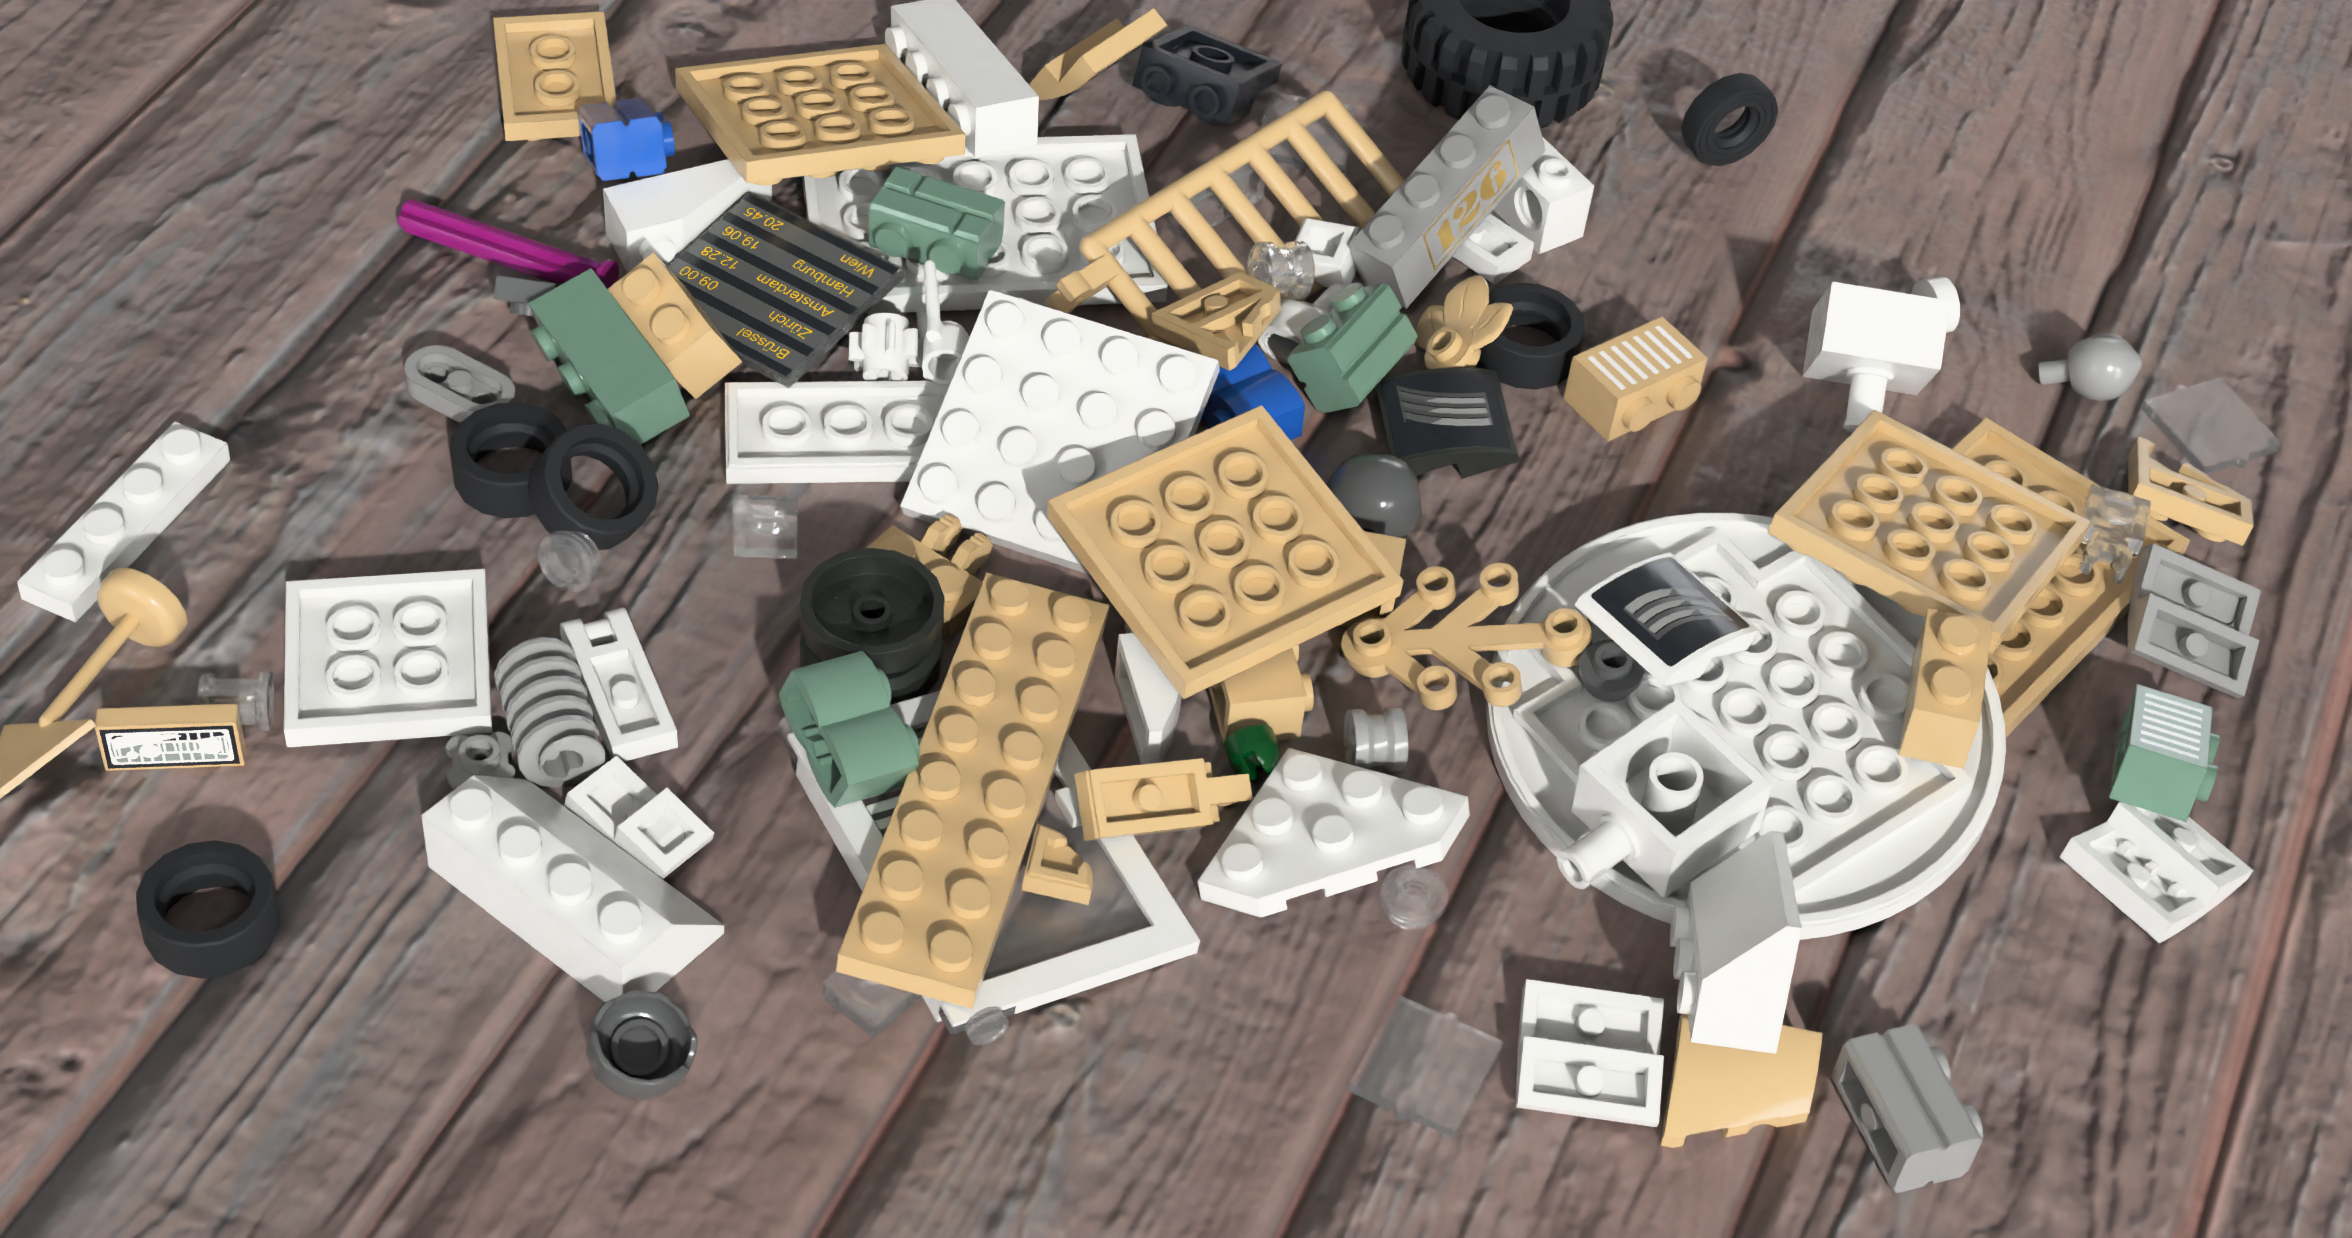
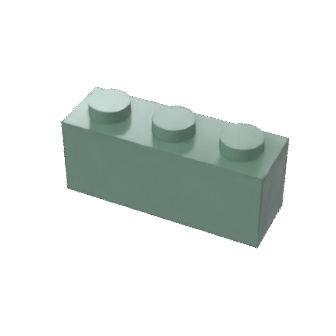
[528,268,690,444]

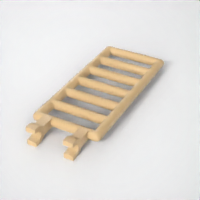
[1044,90,1405,349]

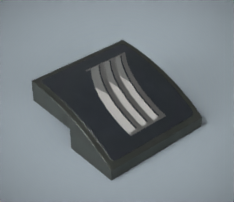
[1376,367,1520,479]

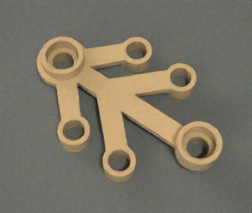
[1341,563,1592,710]

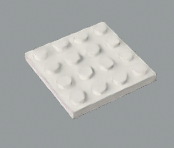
[900,289,1220,575]

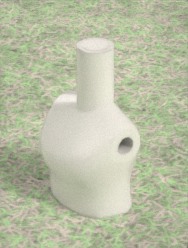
[1258,283,1344,365]

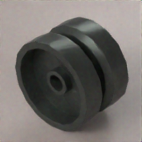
[800,548,945,705]

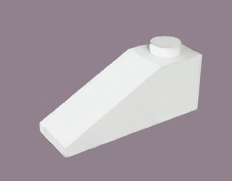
[603,159,772,273]

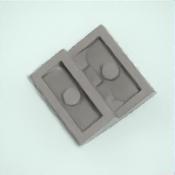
[2127,543,2261,699]

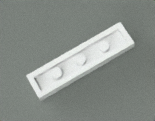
[17,421,230,622]

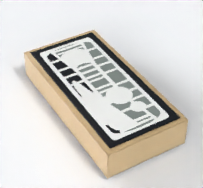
[95,704,246,771]

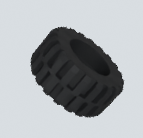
[1401,0,1613,128]

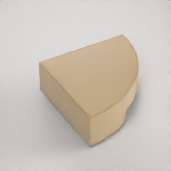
[1021,824,1093,905]

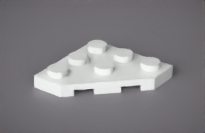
[1198,748,1470,918]

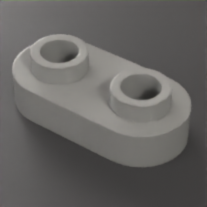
[404,345,516,423]

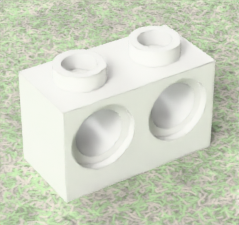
[1494,137,1594,254]

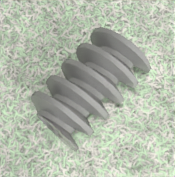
[494,637,605,788]

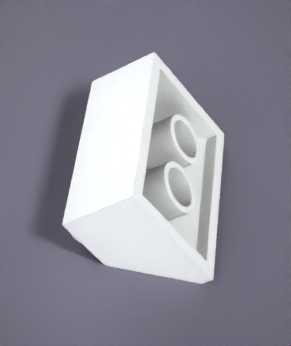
[1670,831,1802,1054]

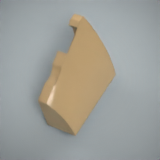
[1661,1014,1823,1148]

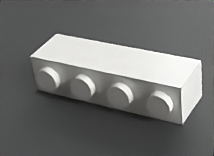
[885,0,1039,157]

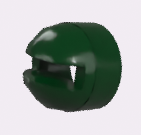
[1223,725,1280,781]

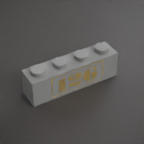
[1348,86,1546,309]

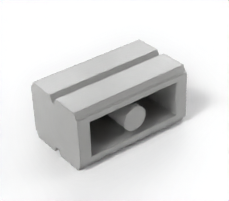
[1831,1023,1983,1194]

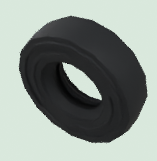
[1681,73,1778,166]

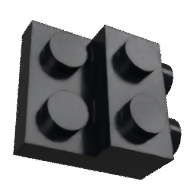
[1132,25,1282,126]

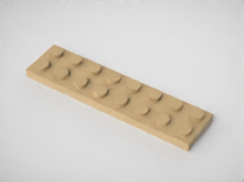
[836,572,1109,1009]

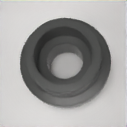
[1579,640,1644,702]

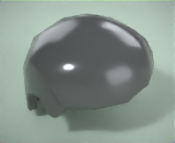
[1327,453,1422,538]
[586,990,698,1100]

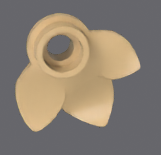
[1416,275,1513,370]

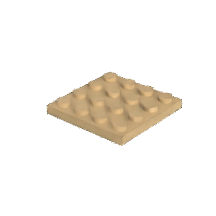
[675,44,966,186]
[1047,405,1403,699]
[1767,410,2091,653]

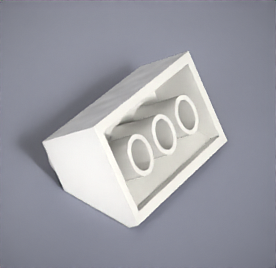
[421,775,724,1002]

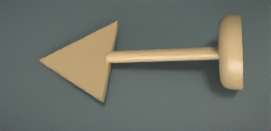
[0,568,188,799]

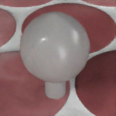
[2039,332,2142,401]

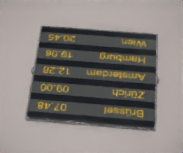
[667,191,906,388]

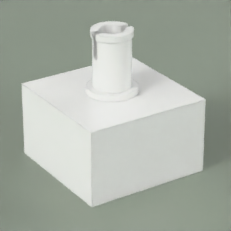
[1802,282,1950,432]

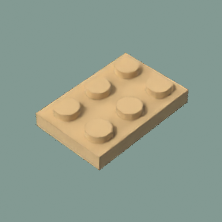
[493,11,616,141]

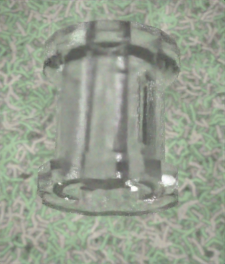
[198,672,276,732]

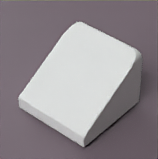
[1287,218,1360,288]

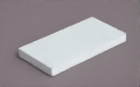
[725,381,950,484]

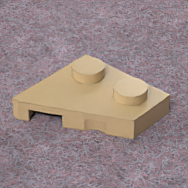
[2128,436,2254,546]

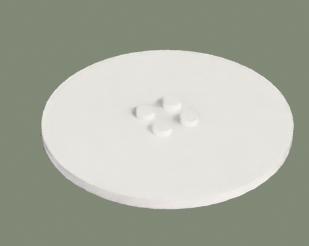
[1486,513,2006,940]

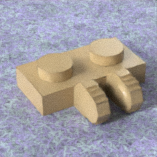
[866,513,994,638]

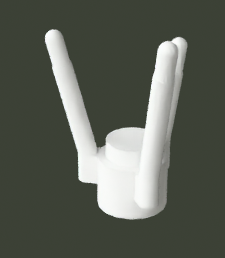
[916,260,1008,384]

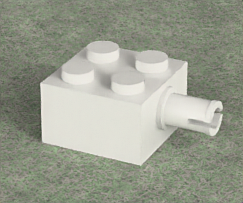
[1557,698,1773,899]

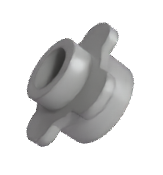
[446,732,515,789]

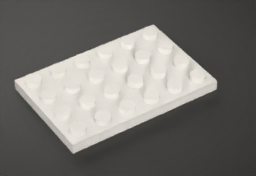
[802,134,1168,314]

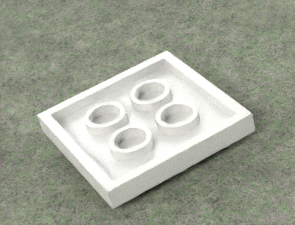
[284,569,493,747]

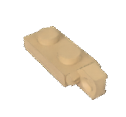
[1074,758,1253,841]

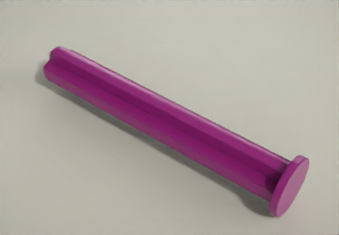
[397,199,619,289]

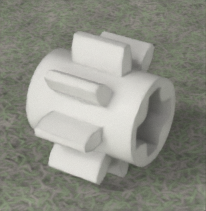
[848,313,923,381]

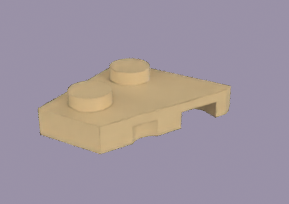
[1152,271,1281,371]

